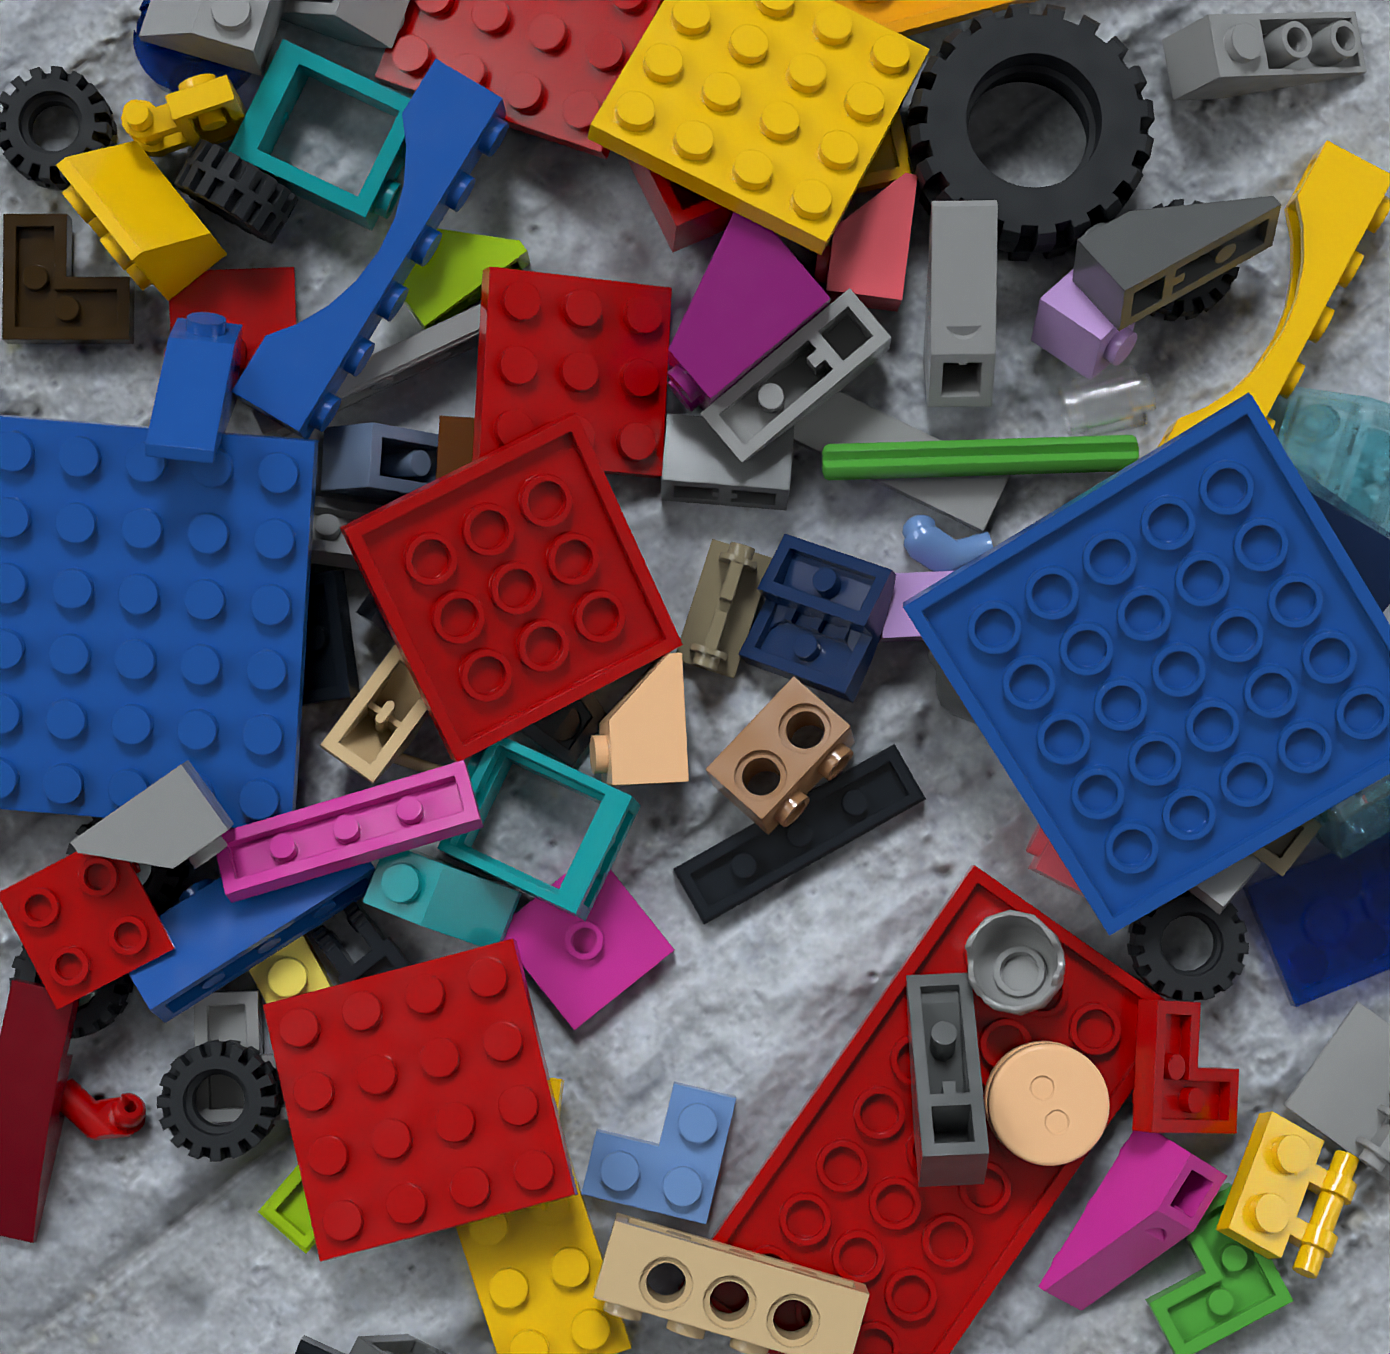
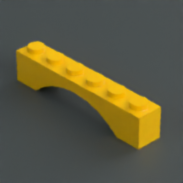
[1157,140,1390,448]

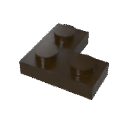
[2,214,135,344]

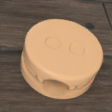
[984,1041,1110,1166]

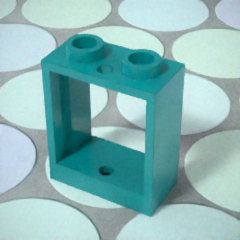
[228,39,410,231]
[437,738,641,921]

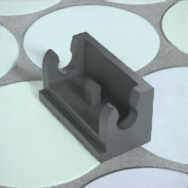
[661,414,794,510]

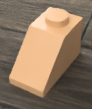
[590,653,689,787]

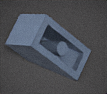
[321,422,438,500]

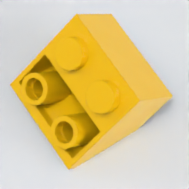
[56,141,227,301]

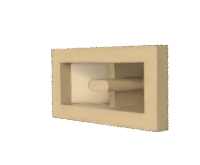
[320,644,429,784]

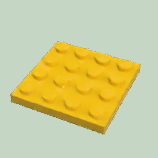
[587,0,930,255]

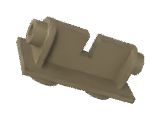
[676,539,772,679]

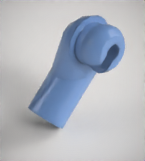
[902,515,993,572]

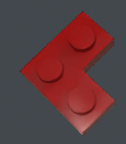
[1132,999,1239,1134]

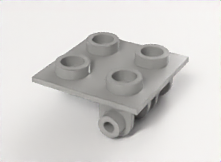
[1284,1001,1390,1181]

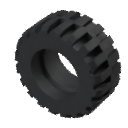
[904,3,1155,262]

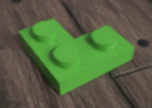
[1145,1182,1293,1354]

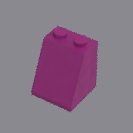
[667,212,831,412]

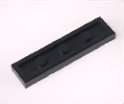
[673,744,926,925]

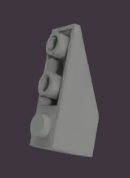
[1162,11,1367,101]
[923,200,998,407]

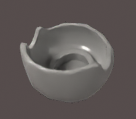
[965,910,1066,1016]

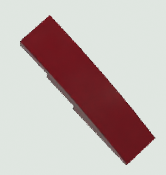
[0,979,80,1243]

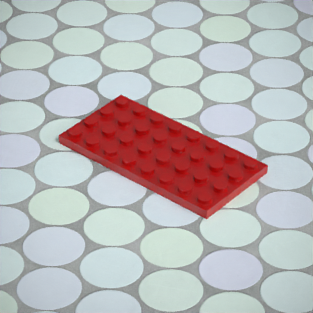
[678,865,1165,1354]

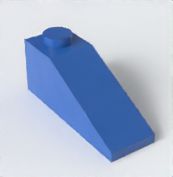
[145,312,242,464]

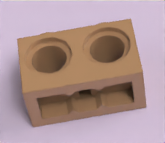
[706,676,855,835]

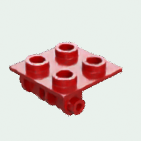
[164,267,297,378]
[0,851,175,1010]

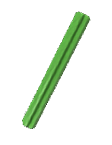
[822,435,1139,481]

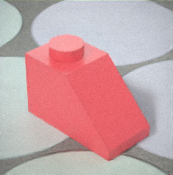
[814,173,918,312]

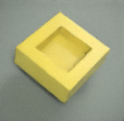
[249,934,334,1004]

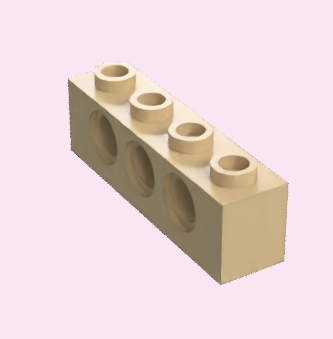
[593,1212,870,1354]

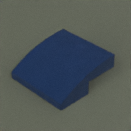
[738,534,896,703]

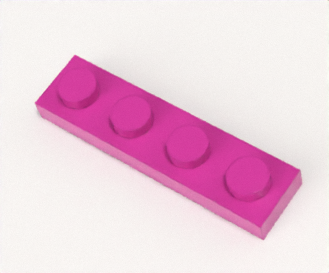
[216,760,484,903]

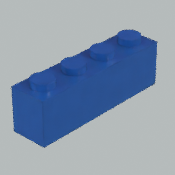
[128,861,375,1023]

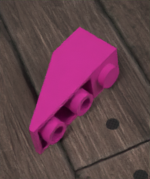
[1038,1131,1227,1311]

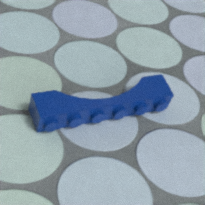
[231,59,509,439]

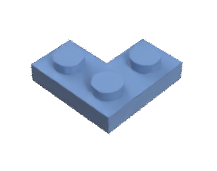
[581,1081,736,1224]

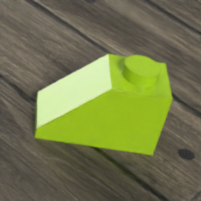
[403,228,531,330]

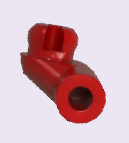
[60,1078,146,1141]

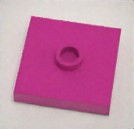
[504,869,675,1030]

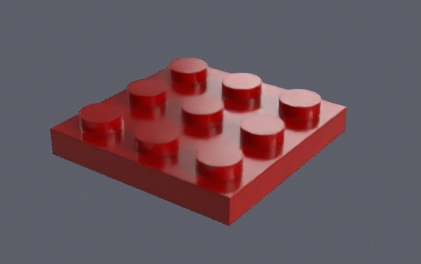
[472,267,672,478]

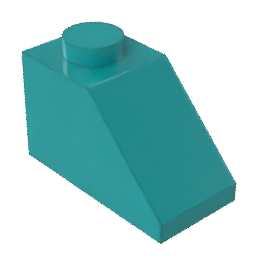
[363,849,522,947]

